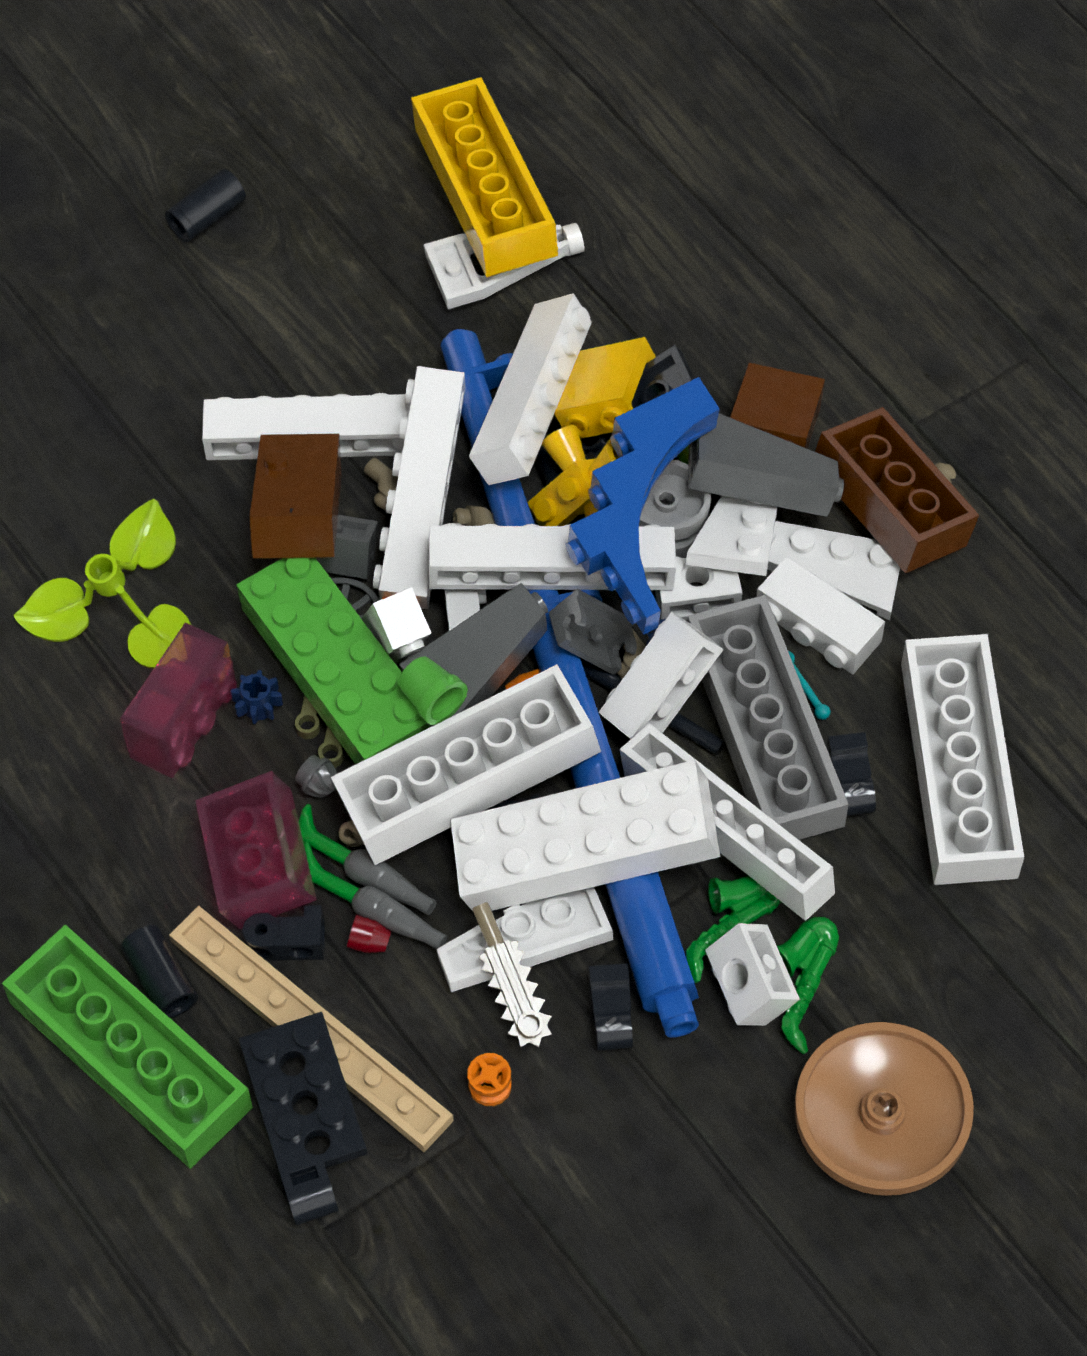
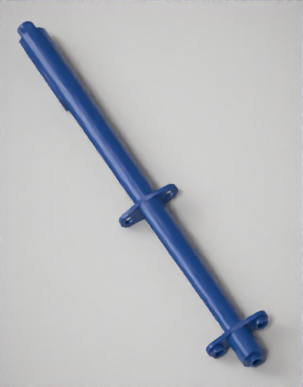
[440,329,699,1037]

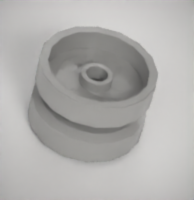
[639,460,711,558]

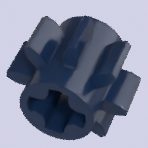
[231,670,283,724]

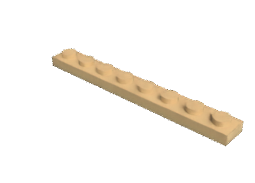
[169,906,454,1152]

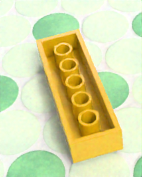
[411,77,558,277]

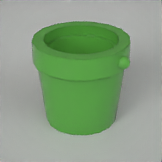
[398,656,468,725]

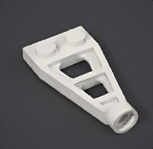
[424,223,584,309]

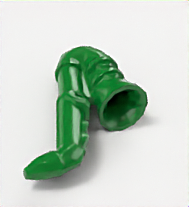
[686,876,782,983]
[776,917,839,1055]

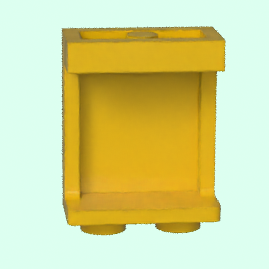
[554,337,656,439]

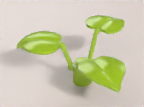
[14,499,195,669]

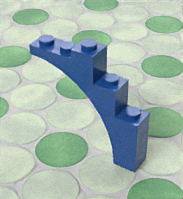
[566,377,719,635]

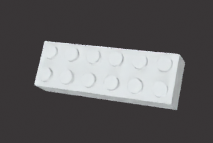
[901,634,1024,885]
[331,665,601,865]
[451,760,720,911]

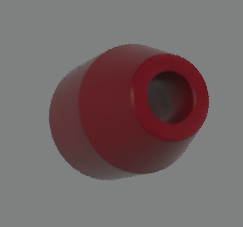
[346,914,391,953]

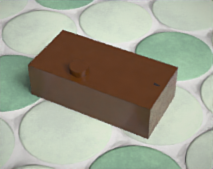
[815,407,979,574]
[250,433,342,558]

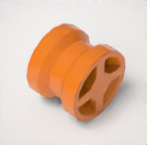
[468,1053,512,1106]

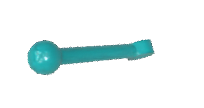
[788,651,831,720]

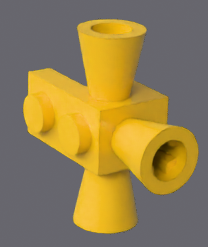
[528,425,620,526]

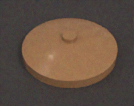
[795,1022,974,1196]

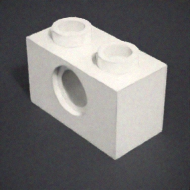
[655,557,742,620]
[705,923,800,1026]

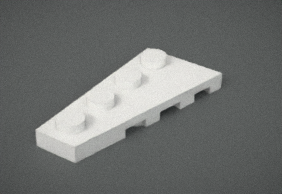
[686,496,778,576]
[768,521,900,620]
[437,887,613,992]

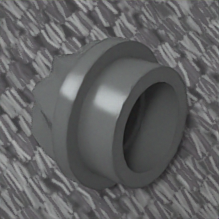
[295,755,337,798]

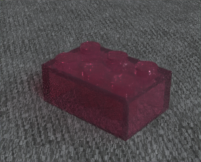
[120,622,237,778]
[195,771,317,929]

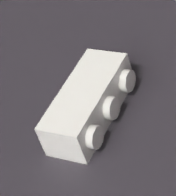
[757,556,885,674]
[362,587,431,664]
[599,612,724,739]

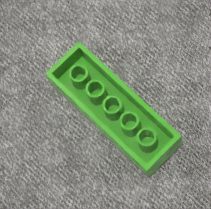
[236,557,434,764]
[2,924,253,1169]

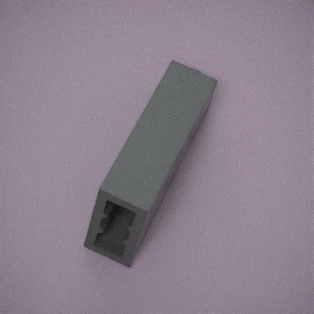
[688,413,844,517]
[399,583,548,717]

